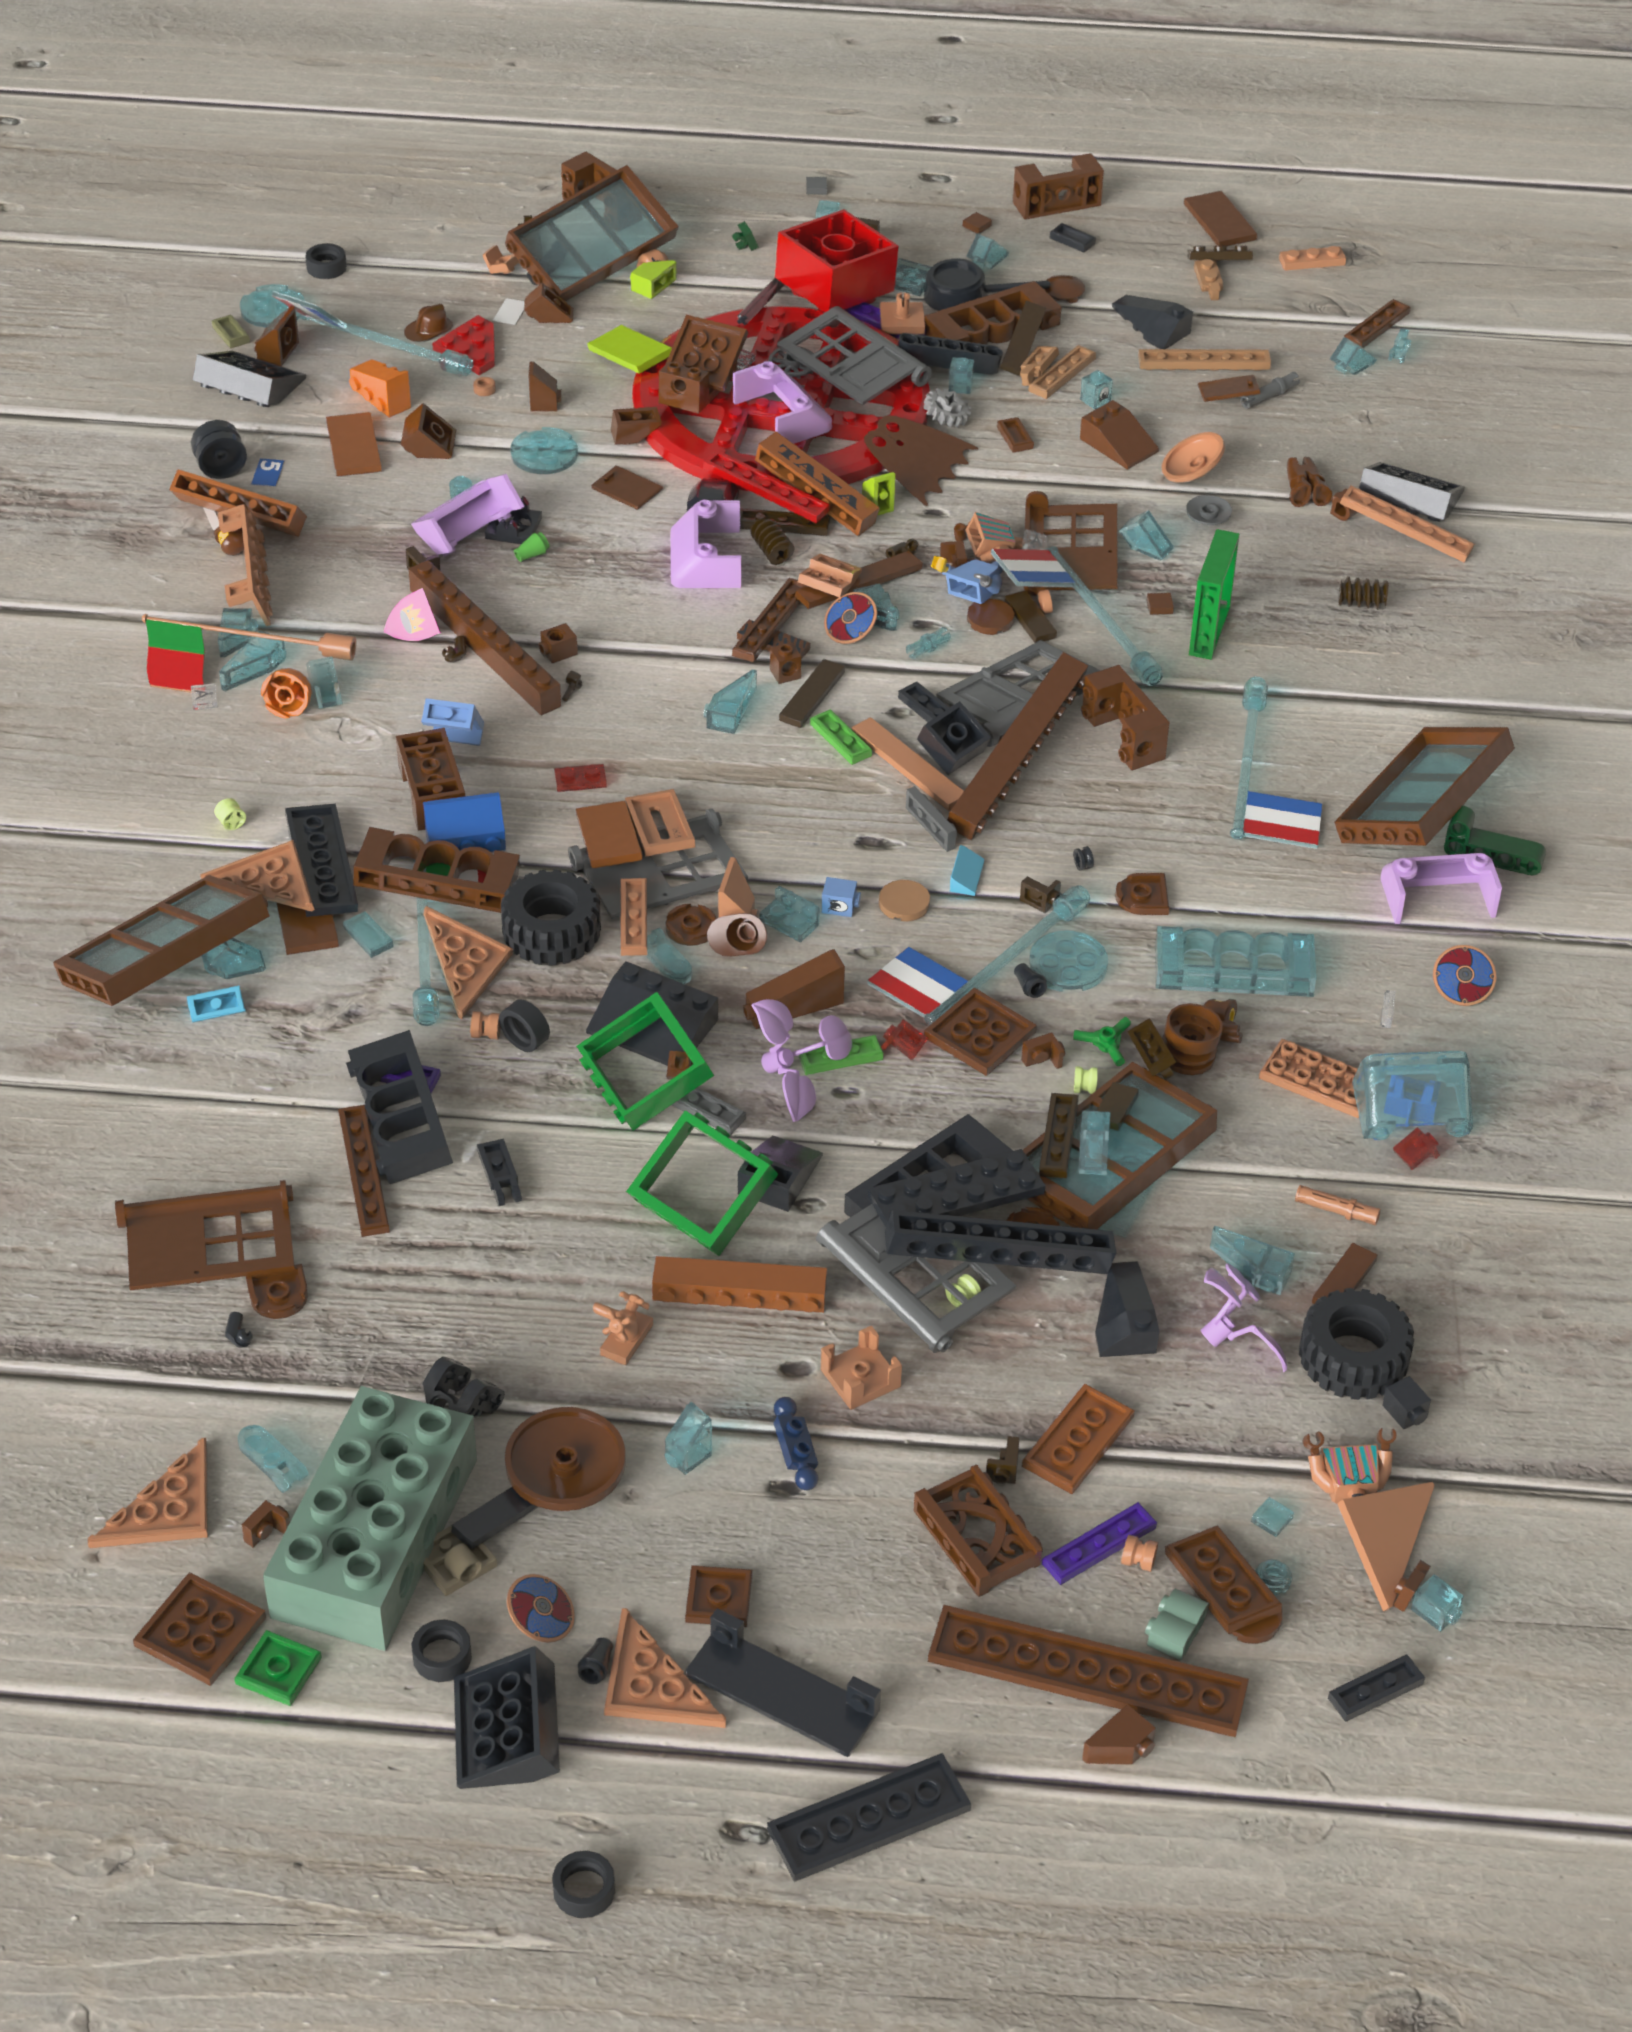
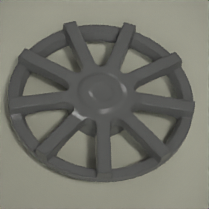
[768,346,814,379]

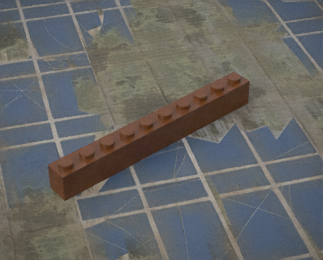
[408,560,561,716]
[947,652,1088,840]

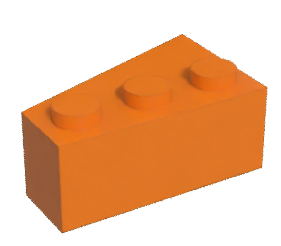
[349,359,411,418]

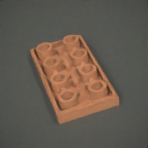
[1259,1039,1380,1118]

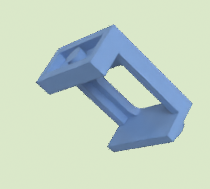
[421,698,484,746]

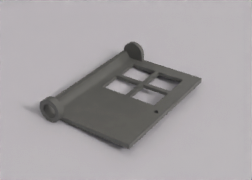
[777,306,932,405]
[936,640,1100,747]
[568,808,748,919]
[816,1204,1017,1353]

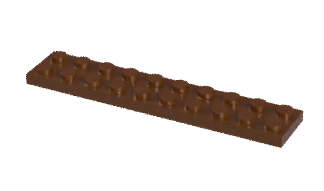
[928,1605,1249,1738]

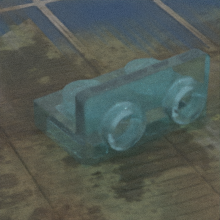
[759,886,820,943]

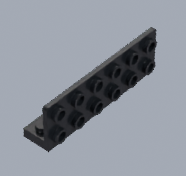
[686,1608,881,1757]

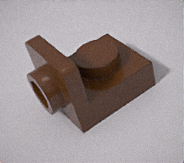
[940,541,967,568]
[1021,1032,1066,1069]
[242,1500,290,1548]

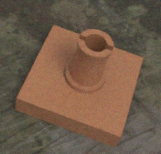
[880,292,925,334]

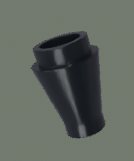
[1014,963,1047,998]
[577,1637,613,1684]

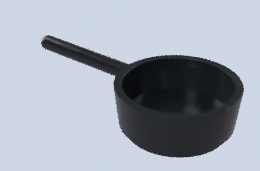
[924,258,1051,311]

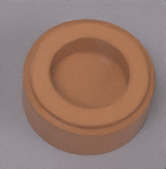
[473,377,496,396]
[1038,589,1053,614]

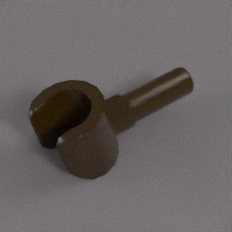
[562,671,582,702]

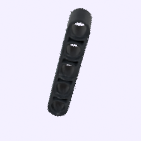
[897,333,1003,375]

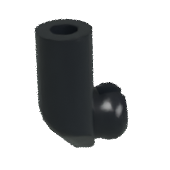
[225,1312,253,1348]

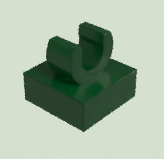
[732,221,758,251]

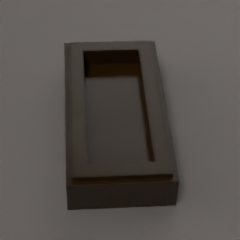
[1093,1082,1139,1131]

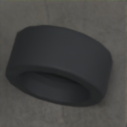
[305,243,347,279]
[499,999,550,1052]
[411,1619,472,1682]
[552,1850,615,1919]

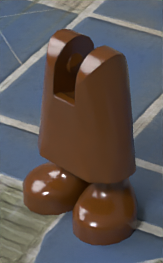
[1287,457,1333,507]

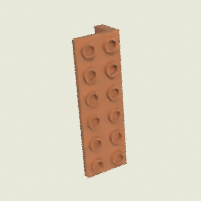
[218,504,273,626]

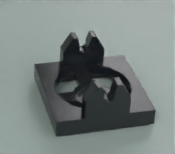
[485,496,542,544]

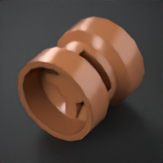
[470,1011,501,1040]
[1121,1534,1159,1572]

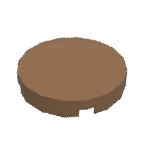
[879,880,930,922]

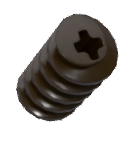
[750,519,795,565]
[1338,576,1389,610]

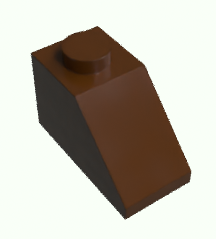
[524,283,574,323]
[529,362,562,412]
[611,407,661,445]
[1082,1704,1156,1765]

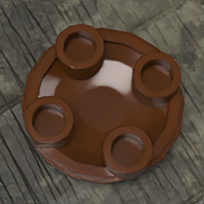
[1044,275,1085,303]

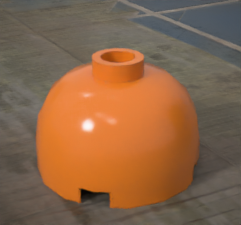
[261,668,312,718]

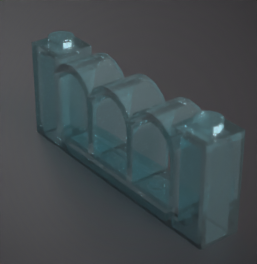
[1155,926,1317,997]

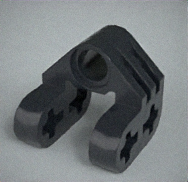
[423,1357,505,1418]

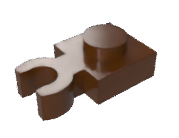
[1393,1560,1431,1612]

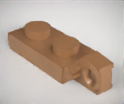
[1194,259,1223,300]
[1020,346,1059,386]

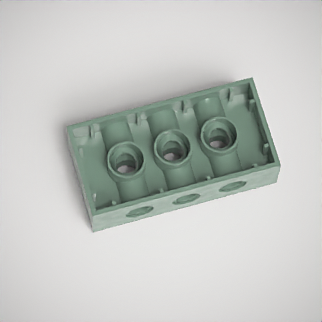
[263,1386,477,1651]

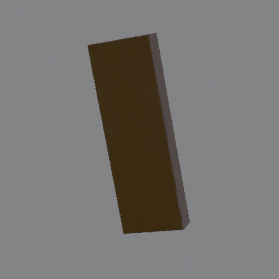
[1004,590,1057,643]

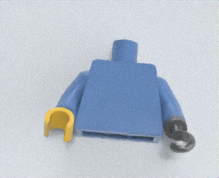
[931,556,1003,604]

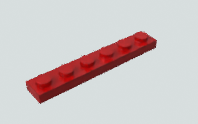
[703,450,830,523]

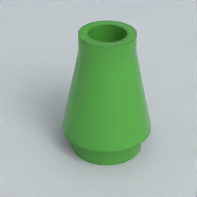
[514,532,550,562]

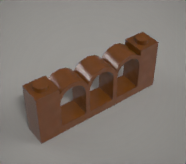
[924,281,1062,345]
[353,827,520,913]

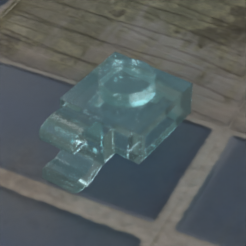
[1388,328,1411,364]

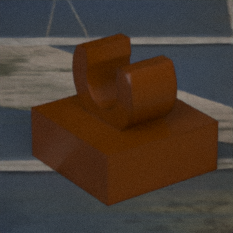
[666,1051,693,1080]

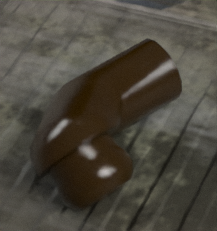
[885,539,919,558]
[442,636,466,663]

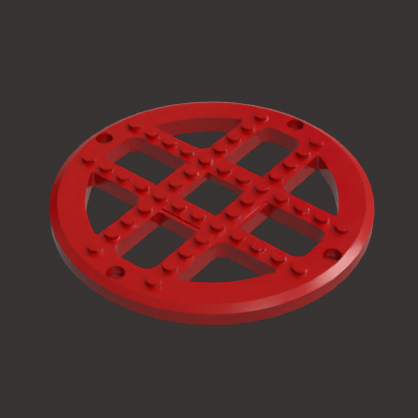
[632,306,930,491]

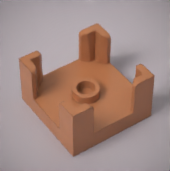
[821,1325,902,1410]

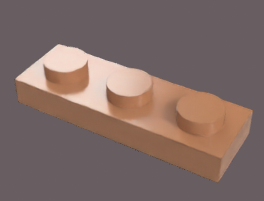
[1279,246,1346,271]

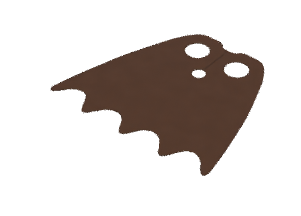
[864,415,978,506]

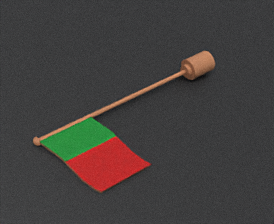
[142,614,357,694]

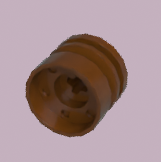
[1162,1003,1222,1075]

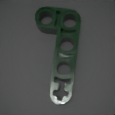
[1444,806,1546,876]

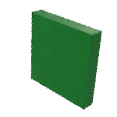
[234,1630,322,1707]

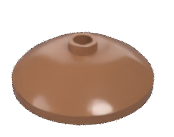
[1162,432,1225,483]

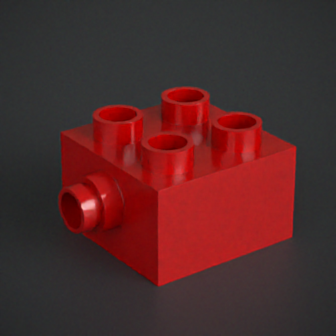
[775,209,899,312]

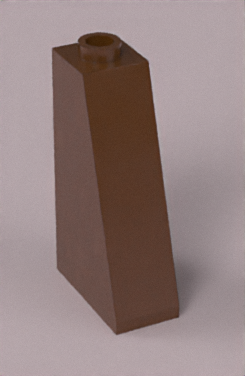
[743,949,845,1029]

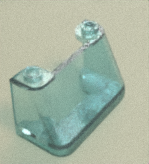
[1352,1051,1473,1140]

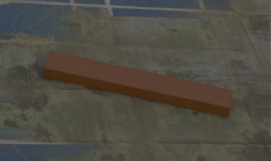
[795,551,923,609]
[732,578,807,662]
[338,1105,390,1237]

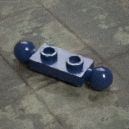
[773,1396,819,1491]

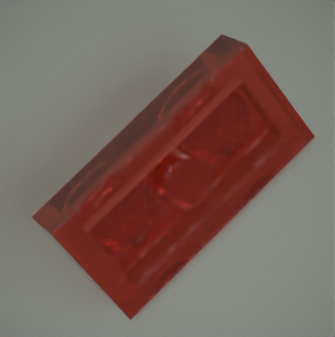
[554,764,607,792]

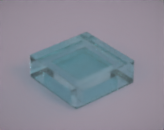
[816,200,840,218]
[1251,1497,1294,1537]

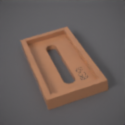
[625,789,695,857]

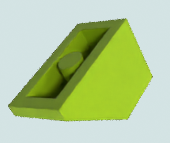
[630,260,677,299]
[862,472,895,515]

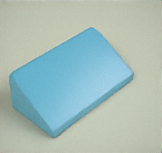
[950,845,985,896]
[187,985,245,1022]

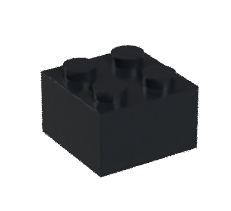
[917,701,992,775]

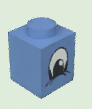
[822,877,861,917]

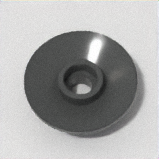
[1186,495,1232,525]

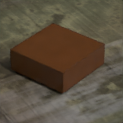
[963,212,992,234]
[1147,593,1174,615]

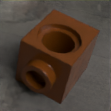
[539,623,578,664]
[770,642,801,684]

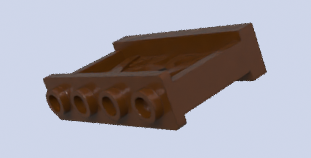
[913,1464,1043,1597]

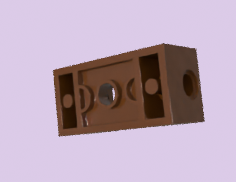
[561,151,642,233]
[1013,153,1104,220]
[659,362,737,414]
[1081,665,1170,771]
[395,728,466,831]

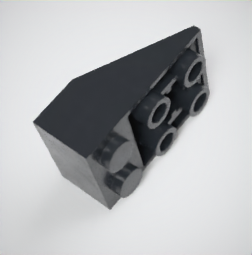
[738,1135,823,1212]

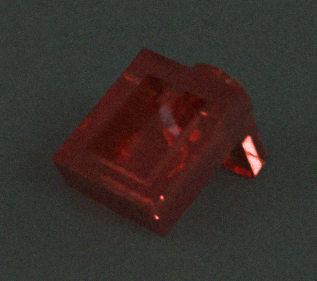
[881,1019,928,1060]
[1392,1127,1440,1170]

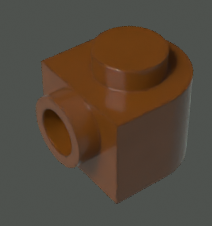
[1330,489,1359,521]

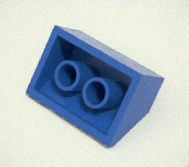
[423,792,506,852]

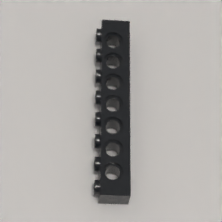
[885,1210,1117,1274]

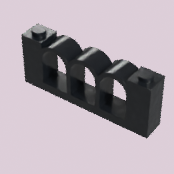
[346,1030,453,1184]
[844,1114,1013,1217]

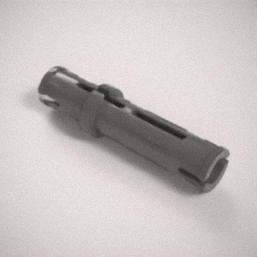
[1240,372,1300,409]

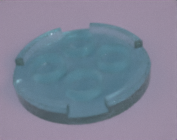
[240,284,304,328]
[510,427,578,474]
[1029,931,1108,992]

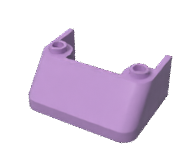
[733,361,832,444]
[411,474,524,557]
[671,500,741,588]
[1381,853,1502,924]

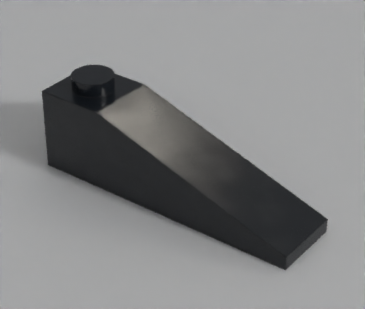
[1112,295,1193,349]
[1095,1261,1160,1357]

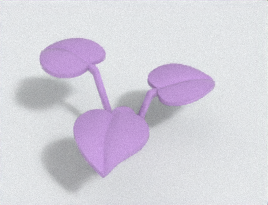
[751,999,852,1122]
[1201,1263,1287,1372]

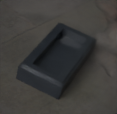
[1049,223,1096,253]

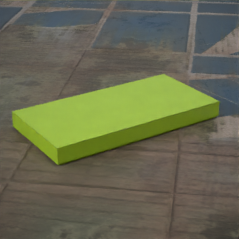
[587,325,672,374]

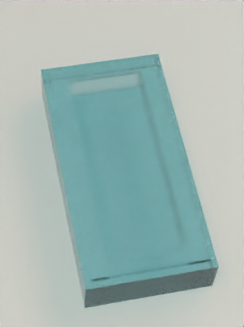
[343,912,394,958]

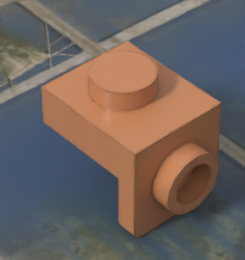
[483,245,519,274]

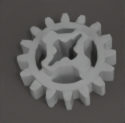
[923,388,972,428]

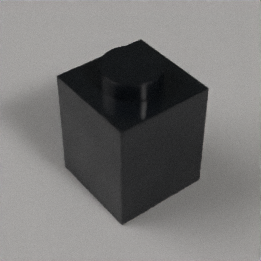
[1382,1376,1431,1430]

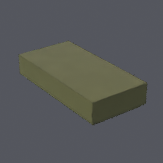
[212,314,250,349]

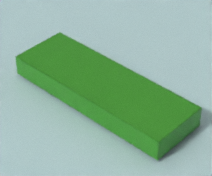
[810,709,872,765]
[798,1035,883,1075]

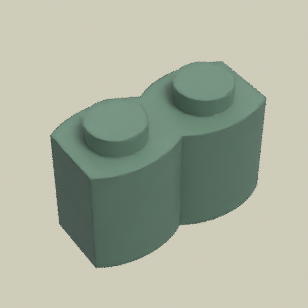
[1145,1588,1209,1660]

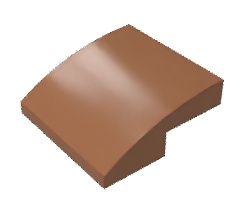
[798,554,862,597]

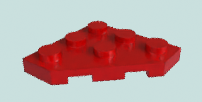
[432,315,495,376]

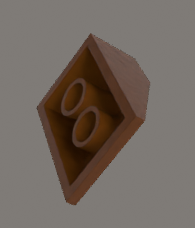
[1080,400,1159,470]

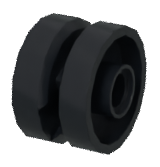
[190,420,247,479]

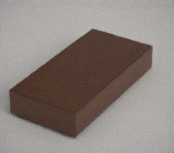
[997,417,1034,453]

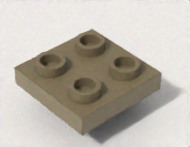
[423,1525,497,1596]

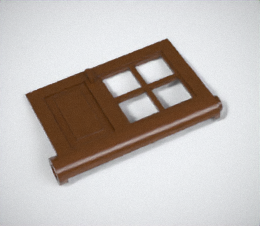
[1023,491,1117,595]
[115,1180,295,1291]

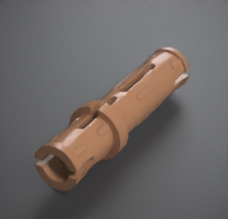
[1295,1185,1381,1226]

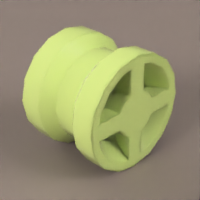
[215,798,246,830]
[1074,1066,1097,1094]
[945,1274,981,1307]

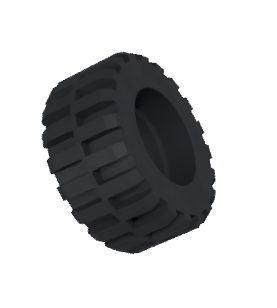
[501,869,601,966]
[1299,1288,1415,1400]

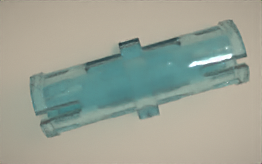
[906,627,951,659]

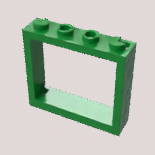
[1189,529,1240,660]
[576,992,715,1131]
[626,1110,778,1256]

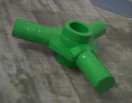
[1073,1017,1131,1066]

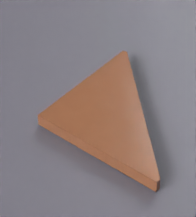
[200,840,315,911]
[423,906,513,1019]
[88,1437,208,1548]
[1337,1482,1435,1611]
[604,1608,726,1728]

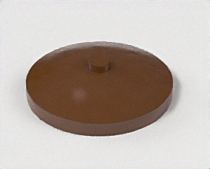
[505,1407,626,1511]

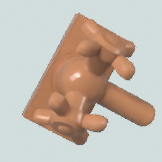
[593,1291,653,1366]

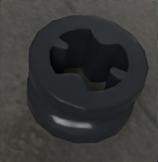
[1073,846,1094,871]

